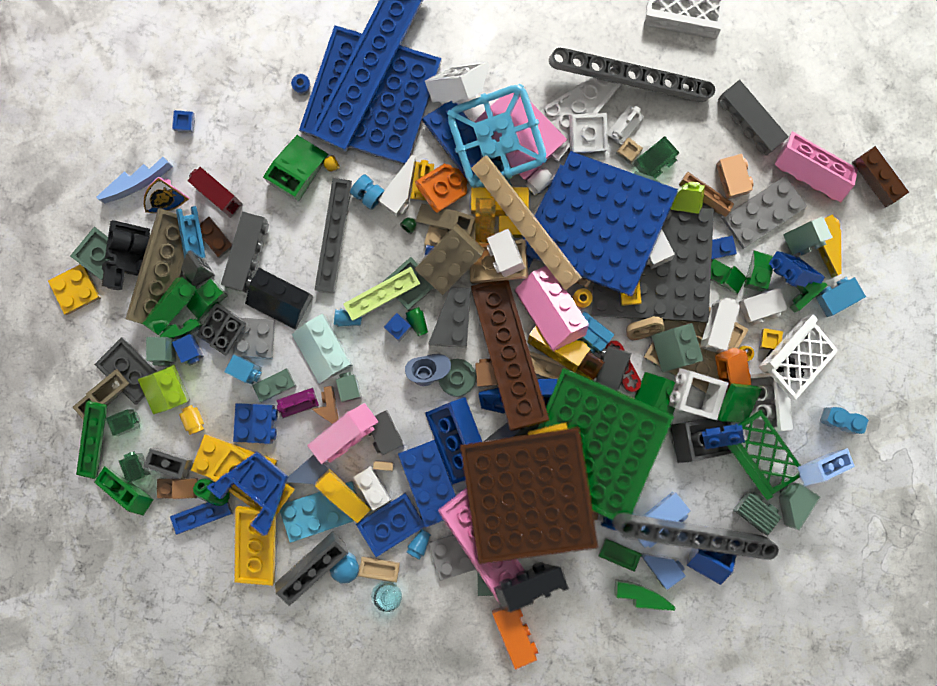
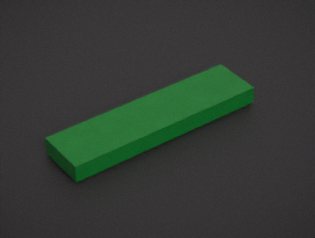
[76,401,108,479]

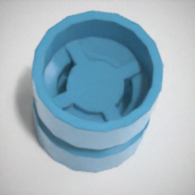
[350,174,385,210]

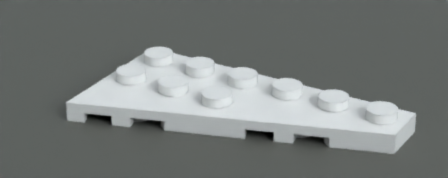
[540,67,622,162]

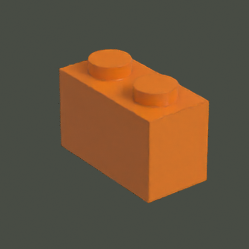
[715,347,751,392]

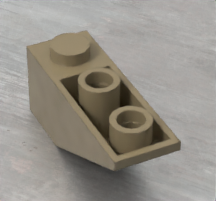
[416,204,476,236]

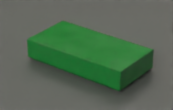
[598,538,642,572]

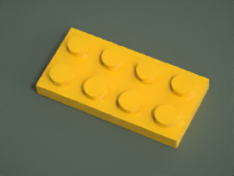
[191,434,278,477]
[208,444,295,515]
[234,506,276,586]

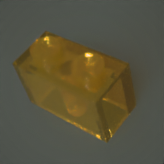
[475,198,495,243]

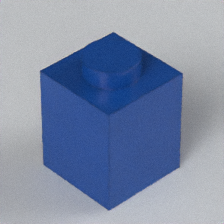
[384,313,412,342]
[172,334,203,366]

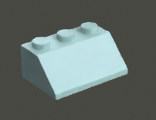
[292,314,353,384]

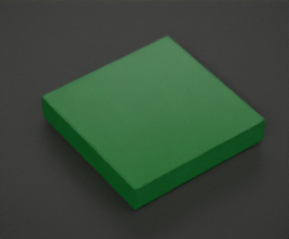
[718,383,762,423]

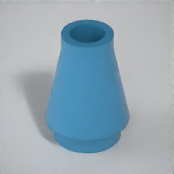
[333,308,362,327]
[406,529,431,560]

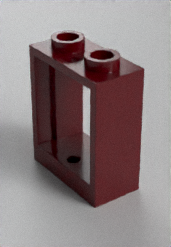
[187,167,243,218]

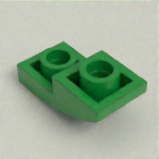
[159,319,203,339]

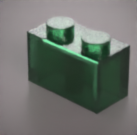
[633,136,679,179]

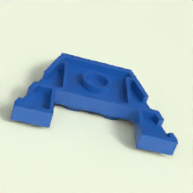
[207,452,288,536]

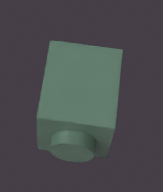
[335,372,362,402]

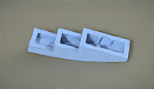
[96,157,173,204]

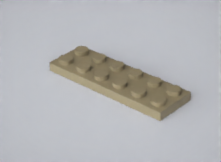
[125,208,185,324]

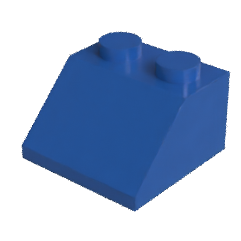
[686,539,737,585]

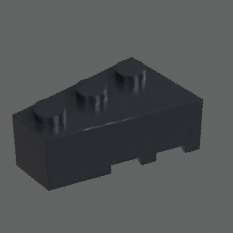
[494,562,569,612]

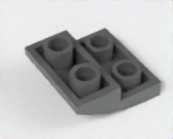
[196,303,246,356]

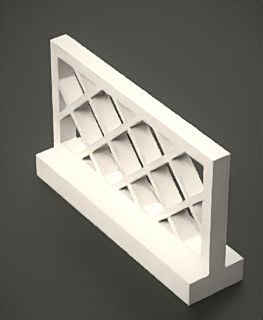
[643,0,725,39]
[759,315,838,401]

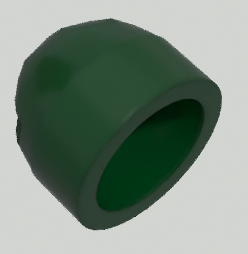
[400,217,417,234]

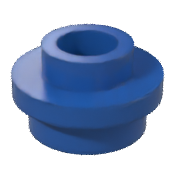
[291,74,310,93]

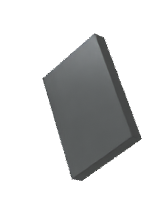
[94,337,157,405]

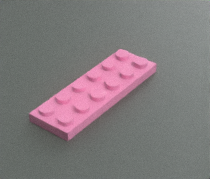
[438,488,524,604]

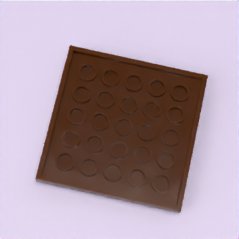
[460,427,598,564]

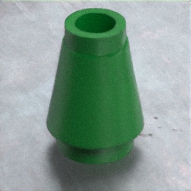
[405,307,428,337]

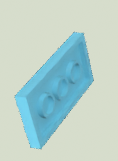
[280,481,364,543]

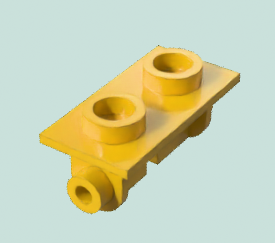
[410,160,434,201]

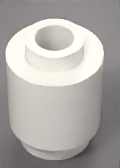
[524,168,553,196]

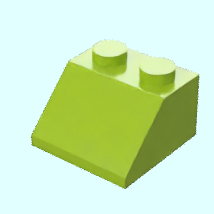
[138,364,190,415]

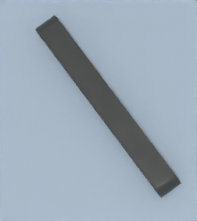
[549,47,715,102]
[613,513,779,560]

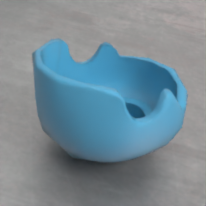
[330,552,359,584]

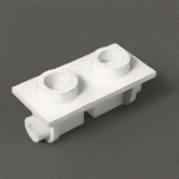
[607,105,644,145]

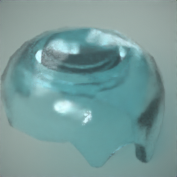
[371,582,402,612]

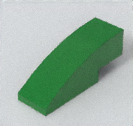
[614,579,675,611]

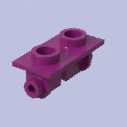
[277,388,319,418]

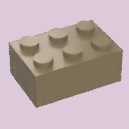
[415,223,485,295]

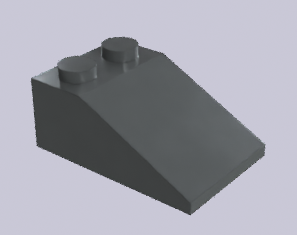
[671,418,732,463]

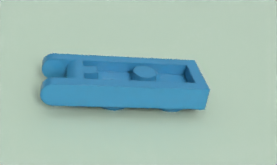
[176,206,206,258]

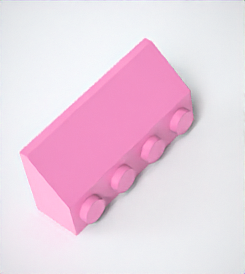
[775,131,858,202]
[515,266,588,351]

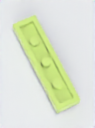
[343,267,421,321]

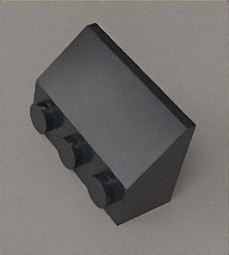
[245,268,313,330]

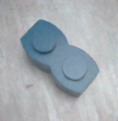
[820,407,869,434]

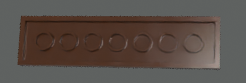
[471,280,549,431]

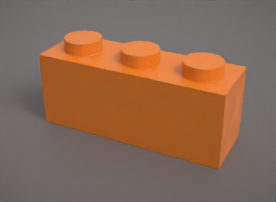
[492,607,538,669]

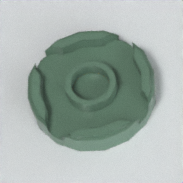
[439,358,476,397]

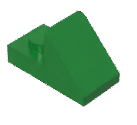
[710,259,747,294]
[789,282,828,313]

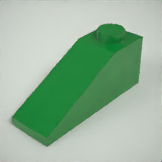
[142,277,197,335]
[94,466,154,516]

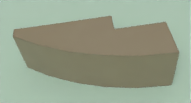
[72,369,130,420]

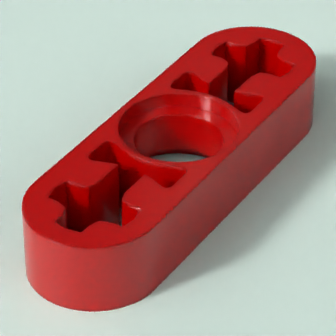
[605,340,641,392]

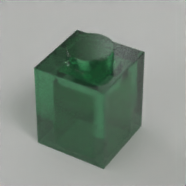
[106,409,140,436]
[119,451,150,483]

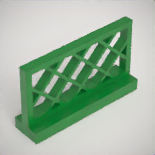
[723,410,801,501]

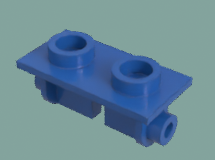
[702,424,745,449]

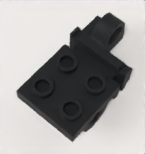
[102,220,150,290]

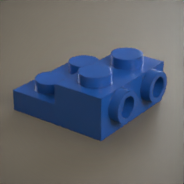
[769,251,825,287]
[233,403,278,444]

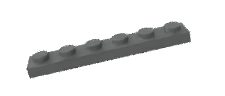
[315,178,352,293]

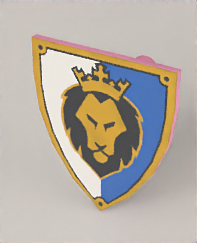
[144,177,189,213]

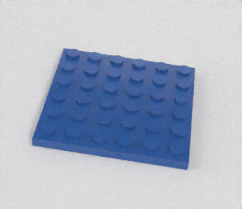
[299,25,442,165]
[526,151,678,297]

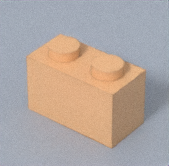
[716,154,754,199]

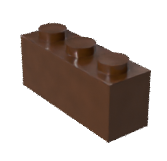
[852,146,909,208]

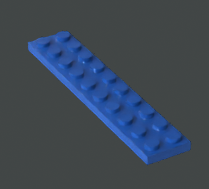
[311,0,423,152]

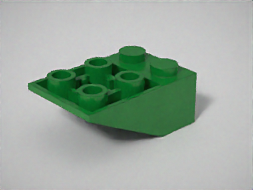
[263,135,329,202]

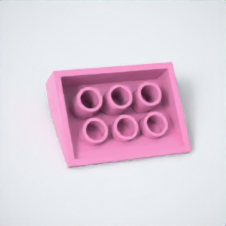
[475,93,568,180]

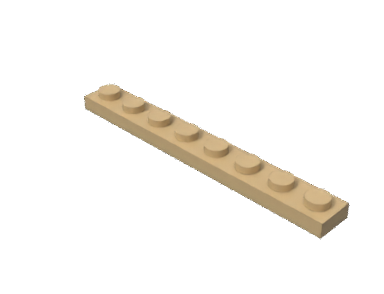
[471,156,582,290]

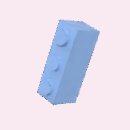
[798,448,855,486]
[638,491,690,548]

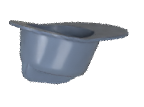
[405,354,451,386]

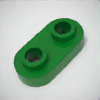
[193,479,230,506]

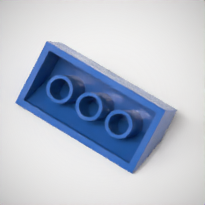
[425,397,482,485]

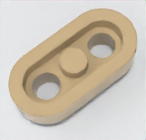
[626,316,664,340]

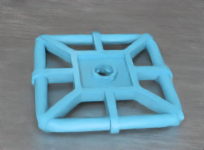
[447,84,547,188]

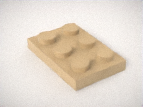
[470,239,528,284]

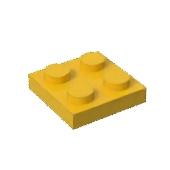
[48,264,101,315]

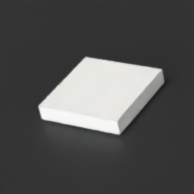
[569,113,608,153]

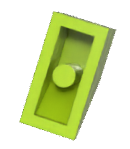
[670,182,705,214]

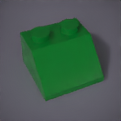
[634,372,675,415]

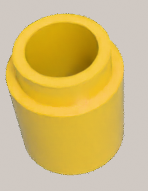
[572,288,593,309]
[179,405,204,435]

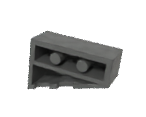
[428,287,470,348]

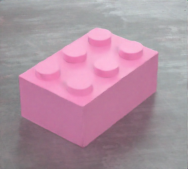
[307,403,378,464]

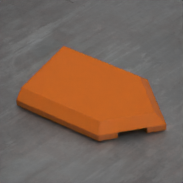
[415,163,467,213]

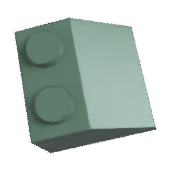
[651,323,704,372]
[779,482,820,530]

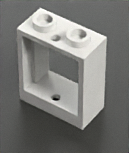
[700,298,740,353]
[668,368,728,420]

